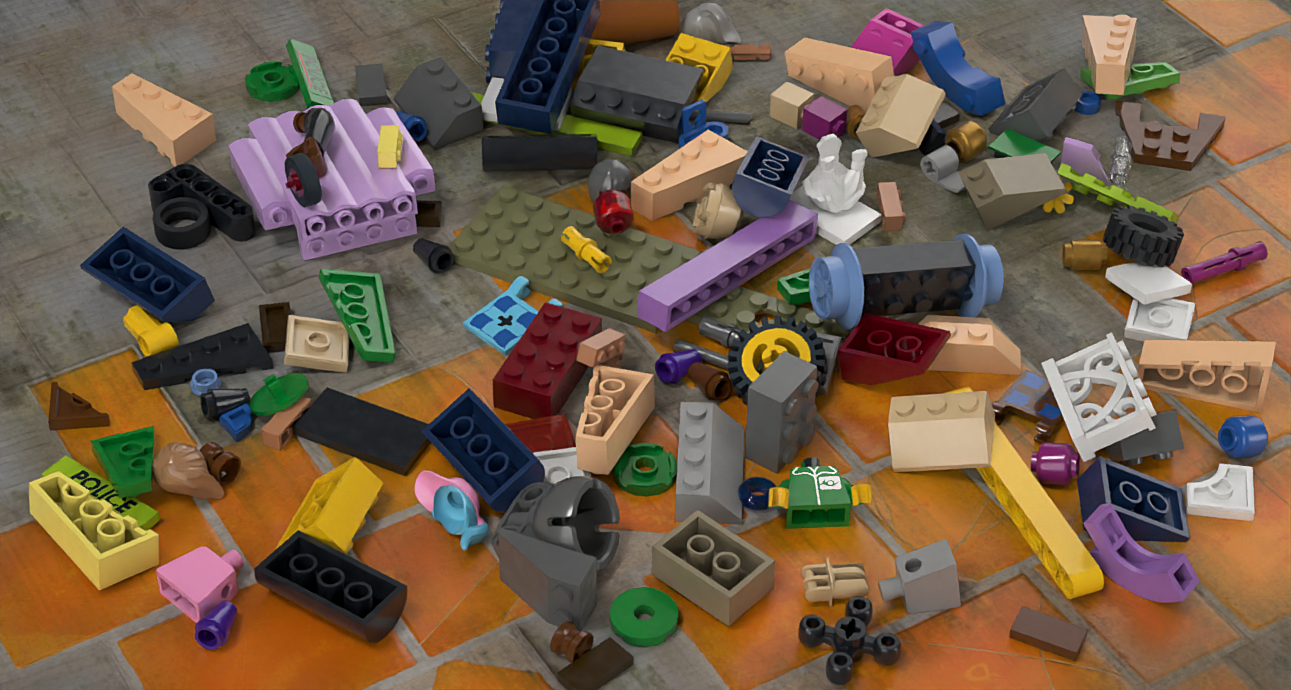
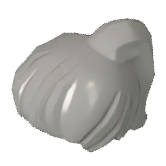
[680,2,741,44]

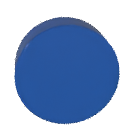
[1074,91,1101,115]

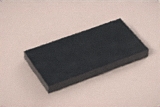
[293,387,431,476]

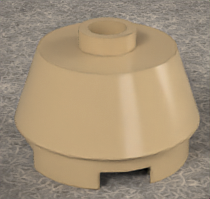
[693,182,743,239]

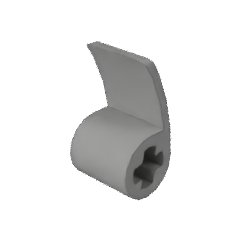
[920,145,966,193]

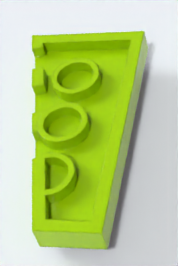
[1057,163,1180,223]

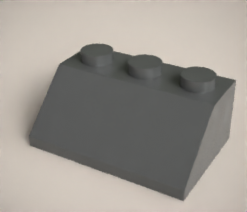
[394,57,483,150]
[988,68,1083,143]

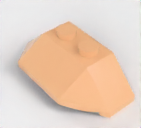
[918,315,1022,375]

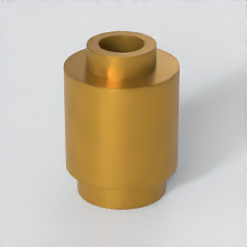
[1062,240,1107,270]

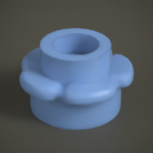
[190,369,222,396]

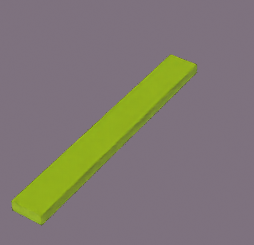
[471,92,642,156]

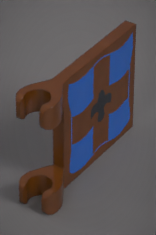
[992,369,1078,443]

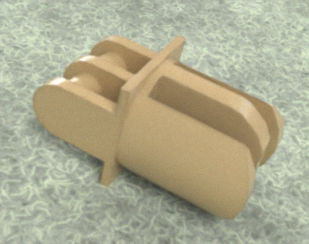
[801,558,869,606]

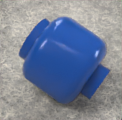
[1218,415,1268,458]

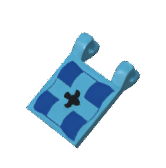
[463,276,563,356]

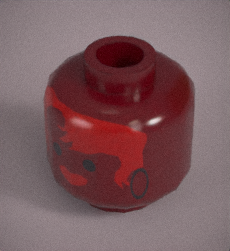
[593,190,634,234]

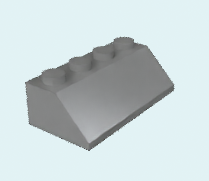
[675,402,744,525]

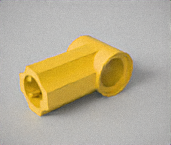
[123,305,179,357]

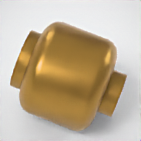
[945,121,987,162]

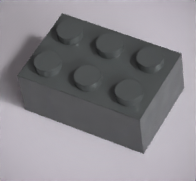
[745,351,819,474]

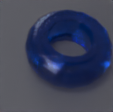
[738,477,776,511]

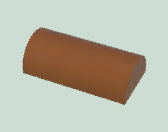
[591,0,680,46]

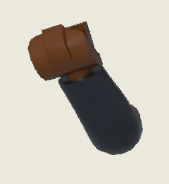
[286,108,335,178]

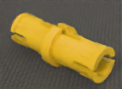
[561,226,612,273]

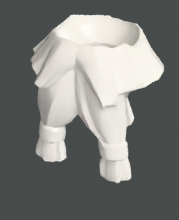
[802,134,868,213]

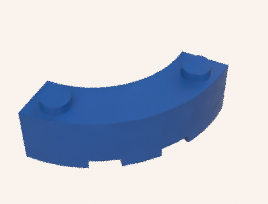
[911,21,1006,116]

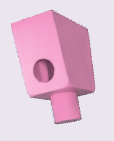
[156,546,244,623]

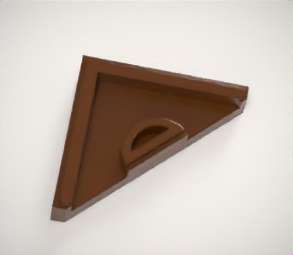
[48,382,110,431]

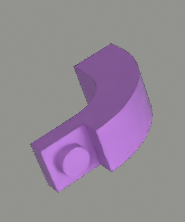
[1083,503,1200,603]

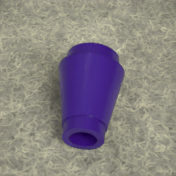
[655,349,702,383]
[195,601,237,650]

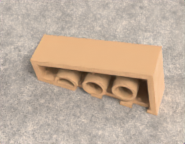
[1082,15,1137,95]

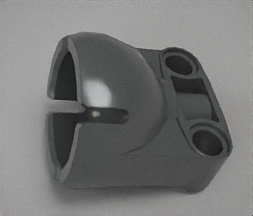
[491,476,620,572]

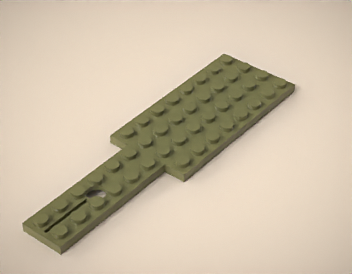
[448,185,854,373]

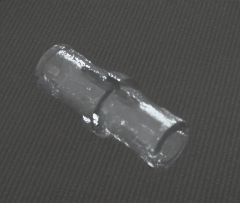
[1109,136,1133,187]

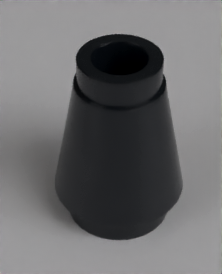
[413,238,454,273]
[200,388,250,420]

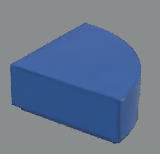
[219,403,252,442]

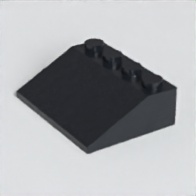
[569,45,704,144]

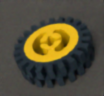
[727,316,828,406]

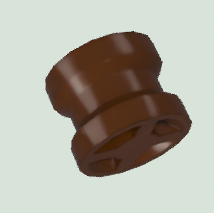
[550,621,594,663]

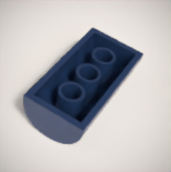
[732,136,809,217]
[421,388,545,513]

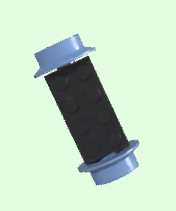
[809,234,1004,330]

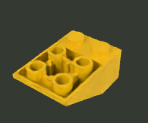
[666,33,733,112]

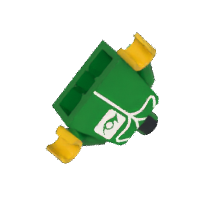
[768,457,873,529]

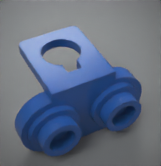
[678,99,729,149]

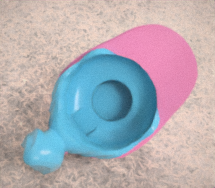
[415,470,489,550]

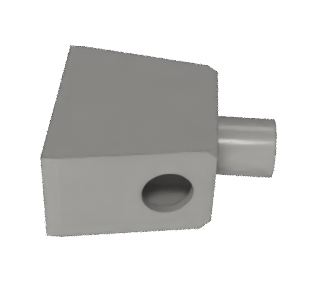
[878,539,961,614]

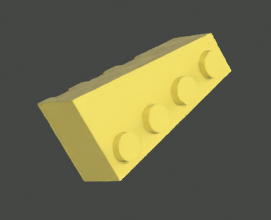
[29,471,159,590]

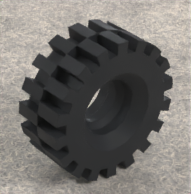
[1103,206,1184,267]

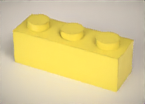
[377,125,403,168]

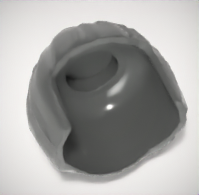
[588,158,634,203]

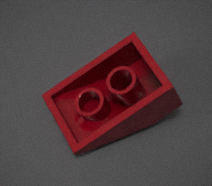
[838,313,951,386]

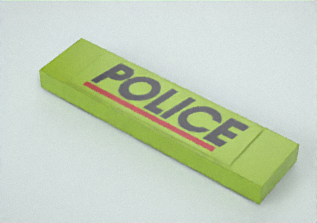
[42,455,160,531]

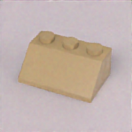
[856,74,946,158]
[888,391,995,472]

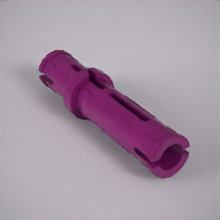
[1181,241,1268,284]

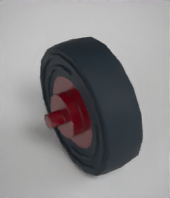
[284,153,322,207]

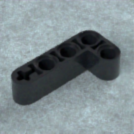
[148,163,256,242]

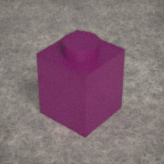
[802,96,847,140]

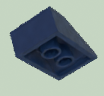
[1077,456,1190,542]

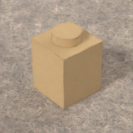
[770,82,814,129]

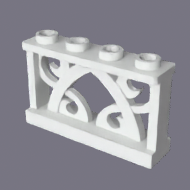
[1041,332,1157,462]

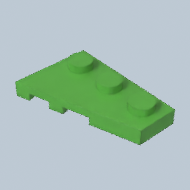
[1080,62,1180,100]

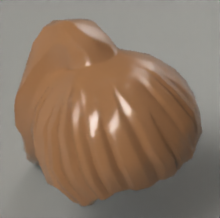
[152,442,224,500]

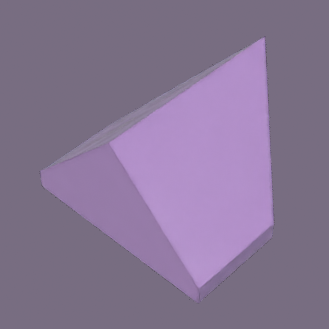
[1060,137,1110,187]

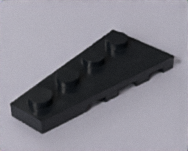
[131,323,273,390]

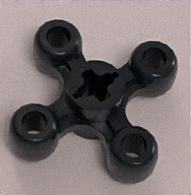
[798,596,901,685]

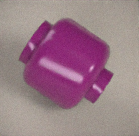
[1031,442,1080,485]

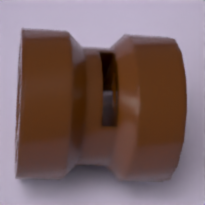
[199,442,241,485]

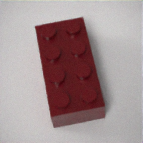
[492,302,602,424]

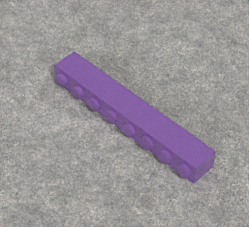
[637,200,818,332]

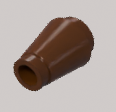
[687,362,732,400]

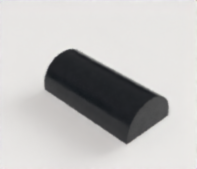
[482,134,597,172]
[254,530,408,643]

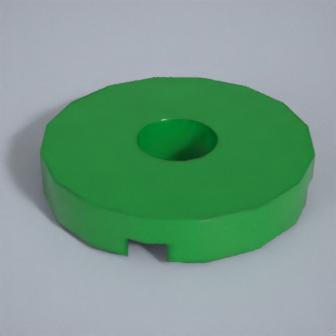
[245,61,300,102]
[612,442,677,497]
[609,587,679,647]

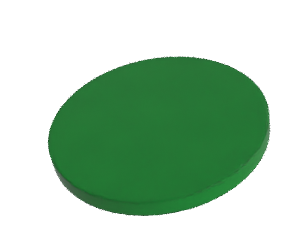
[249,373,309,416]

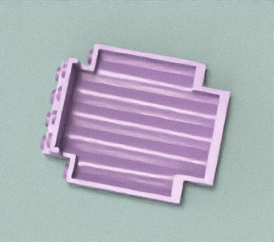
[228,99,435,260]

